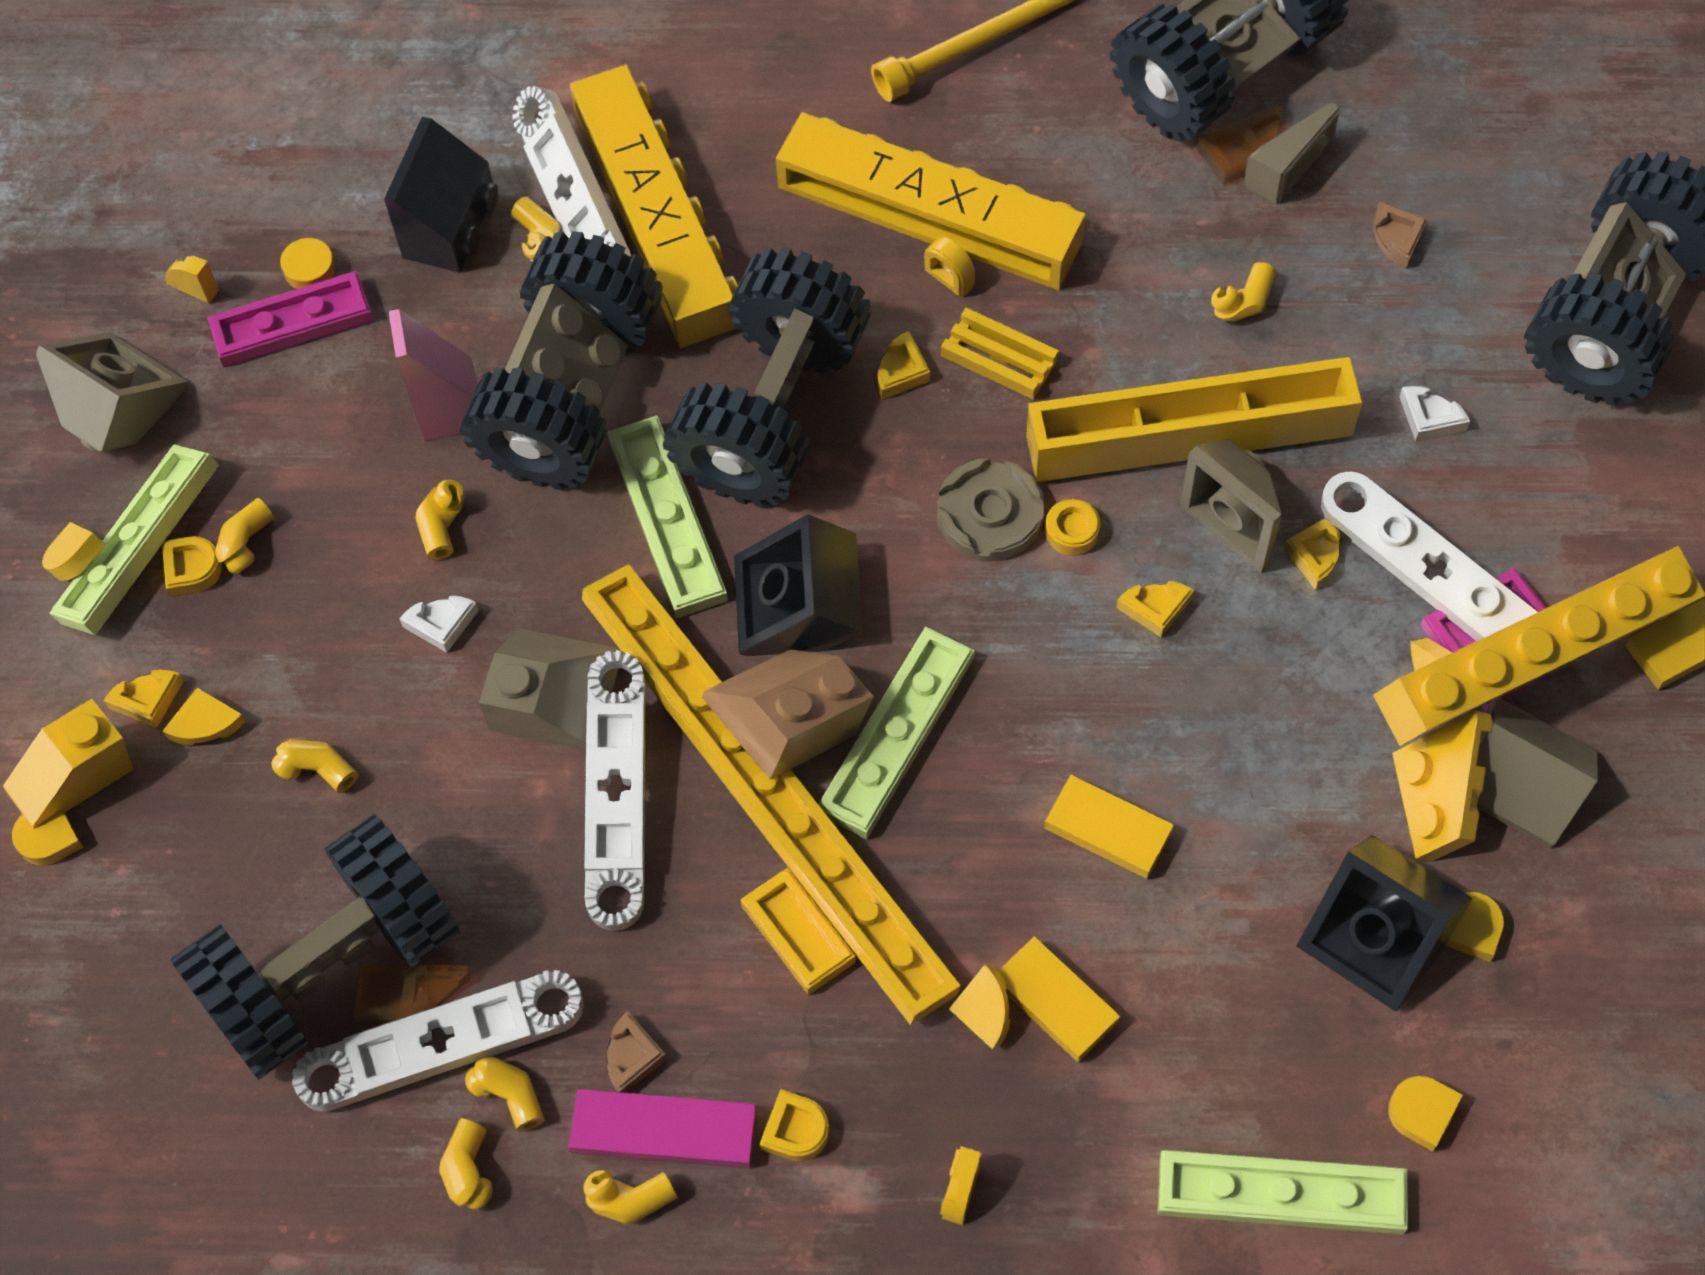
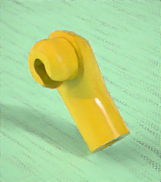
[511,197,561,261]
[1211,262,1277,322]
[416,479,465,560]
[215,498,275,574]
[271,739,358,793]
[465,1057,545,1132]
[439,1118,493,1210]
[583,1170,678,1224]

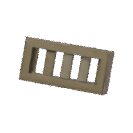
[1244,102,1340,205]

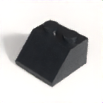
[384,116,498,273]
[734,514,863,656]
[1296,835,1473,1012]

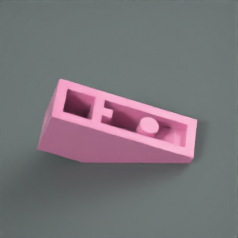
[389,309,483,441]

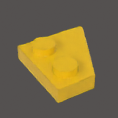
[1392,710,1492,862]

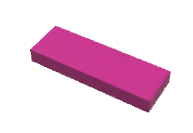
[207,271,374,368]
[569,1089,757,1168]

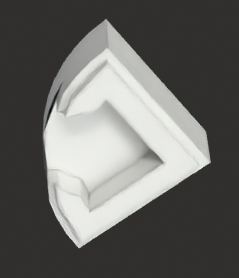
[1399,386,1470,442]
[399,596,479,653]

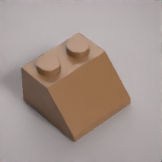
[702,650,874,780]

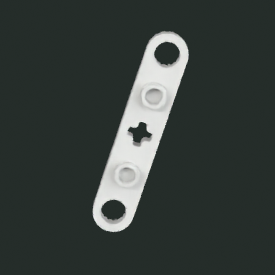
[513,86,631,256]
[1321,472,1537,641]
[584,650,646,931]
[292,970,583,1111]

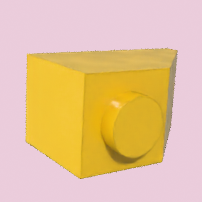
[3,699,134,828]

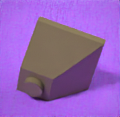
[36,332,188,453]
[1180,439,1281,573]
[479,628,622,750]

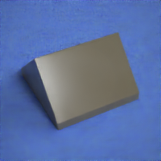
[1476,698,1598,849]

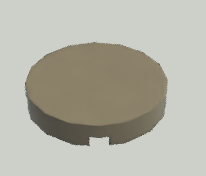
[937,458,1044,561]

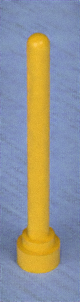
[871,0,1076,102]

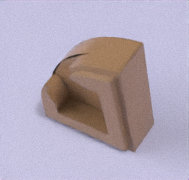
[1374,201,1428,269]
[607,1011,667,1093]

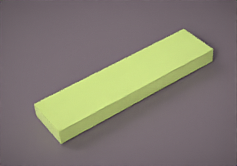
[607,415,728,619]
[50,445,219,635]
[818,626,974,840]
[1158,1150,1407,1235]

